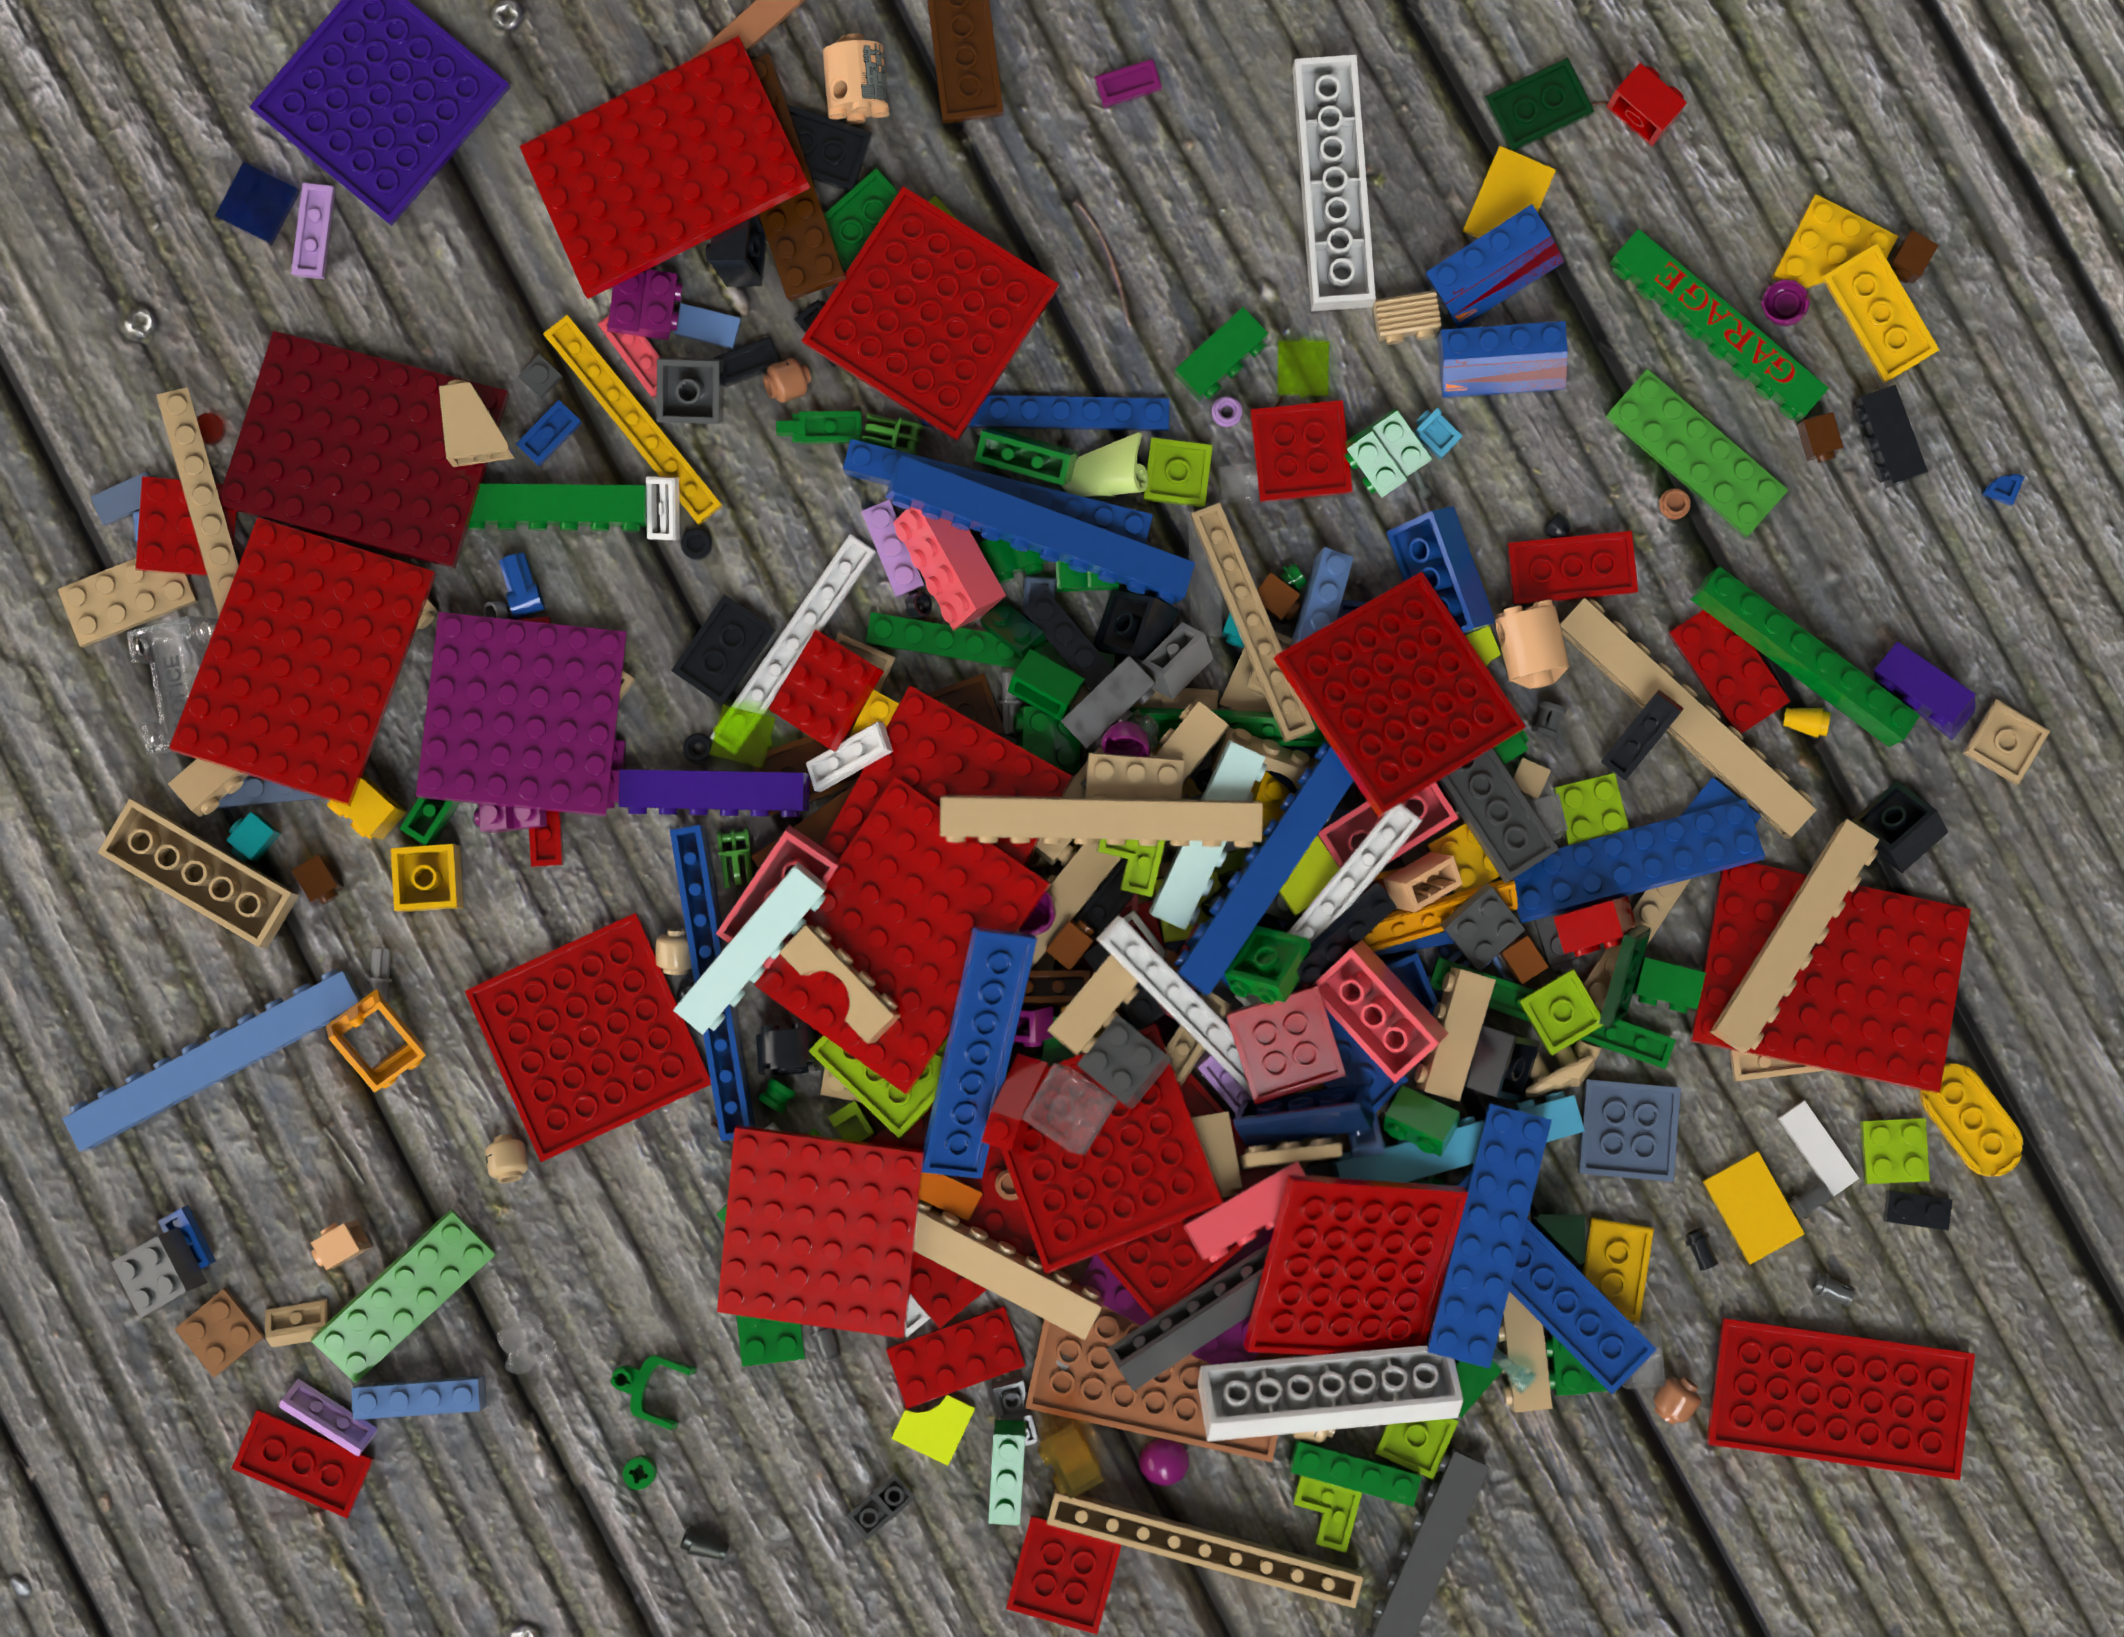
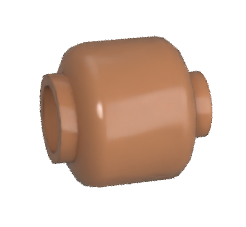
[763,358,811,403]
[1653,1376,1701,1425]

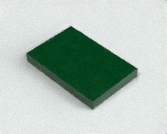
[1484,57,1595,152]
[1599,924,1651,1027]

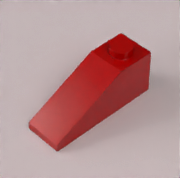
[981,1054,1049,1154]

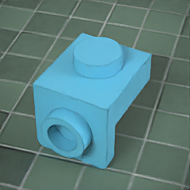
[1415,408,1463,460]

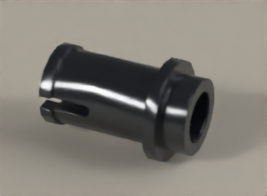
[1685,1228,1718,1271]

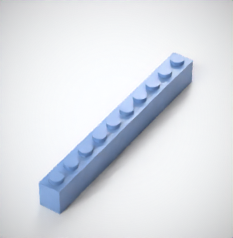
[62,969,363,1152]

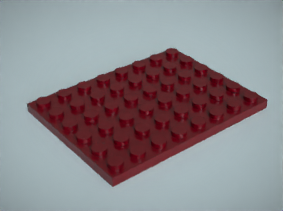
[219,331,510,569]

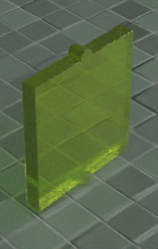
[1277,338,1329,399]
[709,705,776,768]

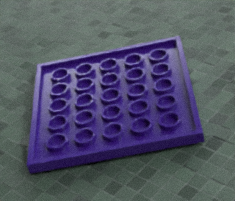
[249,0,511,227]

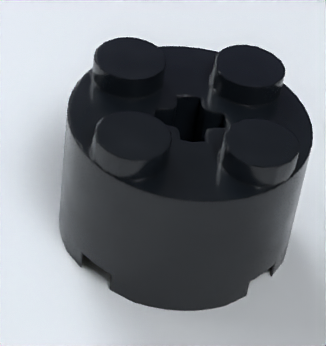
[756,1023,821,1076]

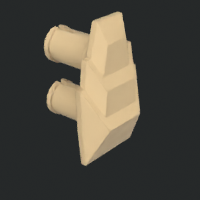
[1525,1045,1595,1098]

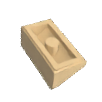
[265,1299,331,1347]

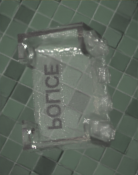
[126,616,218,755]

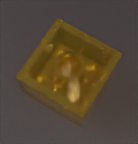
[1037,1418,1104,1499]

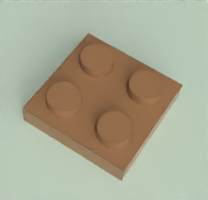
[175,1288,265,1378]

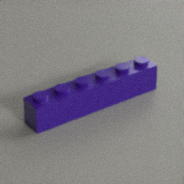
[618,769,810,817]

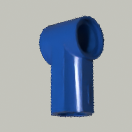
[498,552,545,619]

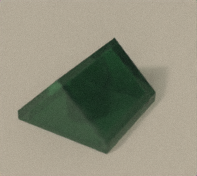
[1530,1211,1585,1265]

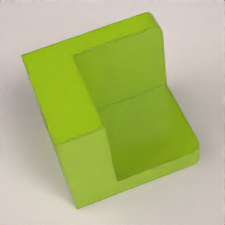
[828,1101,876,1142]

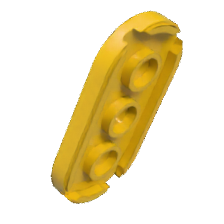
[1920,1063,2023,1176]

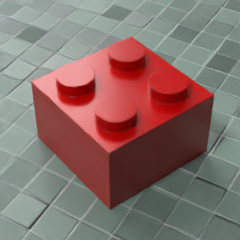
[1606,63,1687,147]
[1553,896,1637,957]

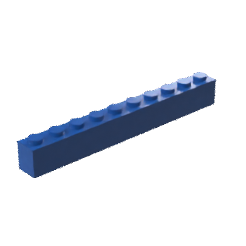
[843,439,1153,544]
[885,455,1195,604]
[1174,742,1354,996]
[669,825,756,1141]

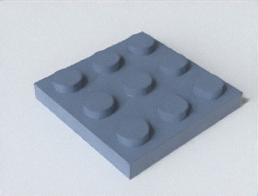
[1578,1079,1681,1182]

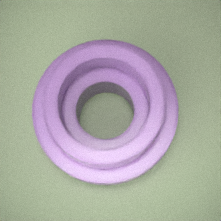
[1211,396,1242,427]

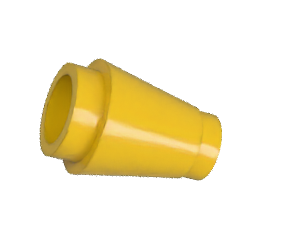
[1783,708,1831,738]

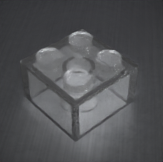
[1022,1063,1118,1154]

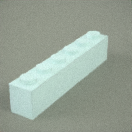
[1149,740,1267,930]
[673,862,827,1035]

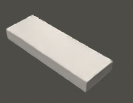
[806,722,893,792]
[1777,1100,1860,1196]

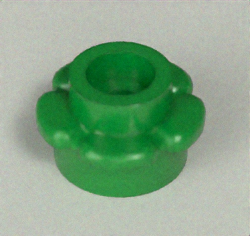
[1281,563,1308,592]

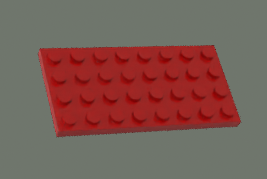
[1706,1318,1975,1480]

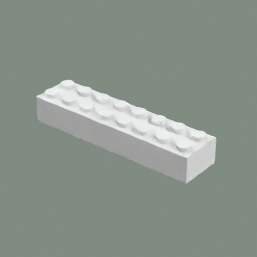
[1292,55,1376,311]
[1197,1345,1463,1441]

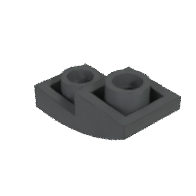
[992,1376,1039,1446]
[845,1474,916,1541]

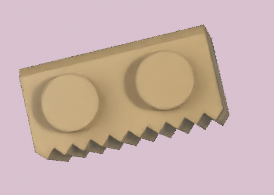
[1372,290,1442,345]

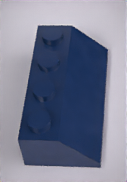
[1233,1083,1374,1147]

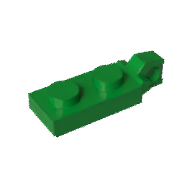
[776,411,862,444]

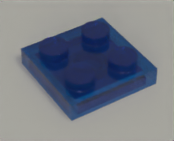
[215,162,300,246]

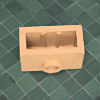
[1383,852,1462,912]
[311,1220,373,1270]

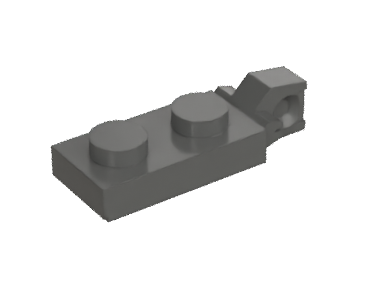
[1534,912,1580,976]

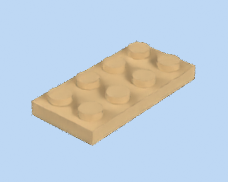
[58,558,198,648]

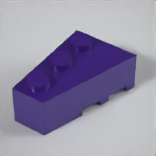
[1874,641,1975,741]

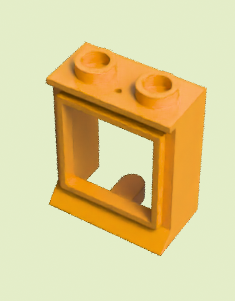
[326,989,426,1092]

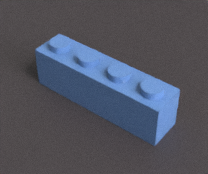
[1290,547,1354,646]
[351,1375,486,1420]

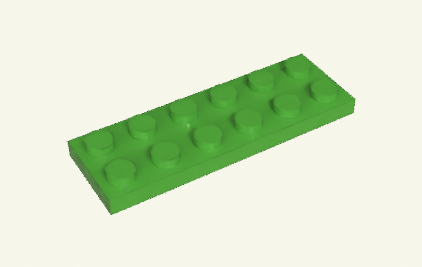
[1605,369,1788,538]
[311,1208,496,1384]

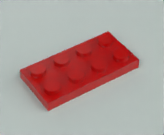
[1507,531,1638,606]
[1667,610,1790,734]
[886,1306,1026,1409]
[231,1409,375,1518]

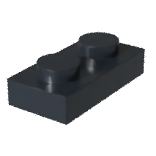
[1883,1190,1953,1231]

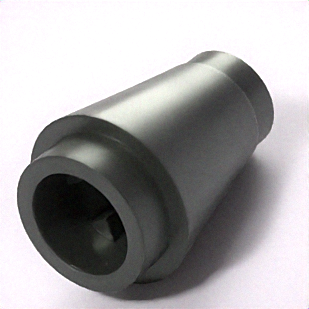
[680,1524,730,1561]

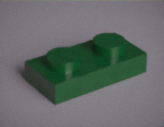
[980,600,1046,658]

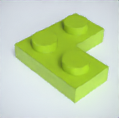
[1097,839,1166,897]
[1293,1476,1362,1553]

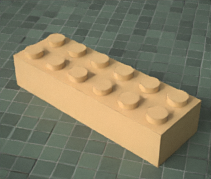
[97,799,300,948]

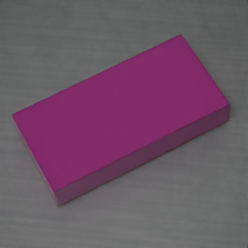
[1094,59,1162,108]

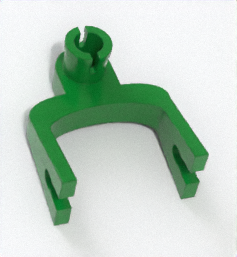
[611,1355,697,1430]

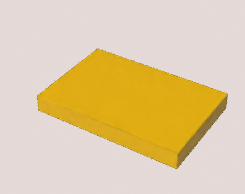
[1462,146,1556,238]
[1702,1151,1805,1265]
[1582,1217,1654,1322]

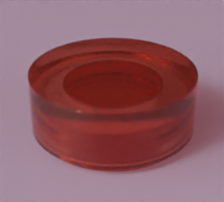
[197,413,226,445]

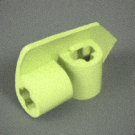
[1061,433,1148,500]

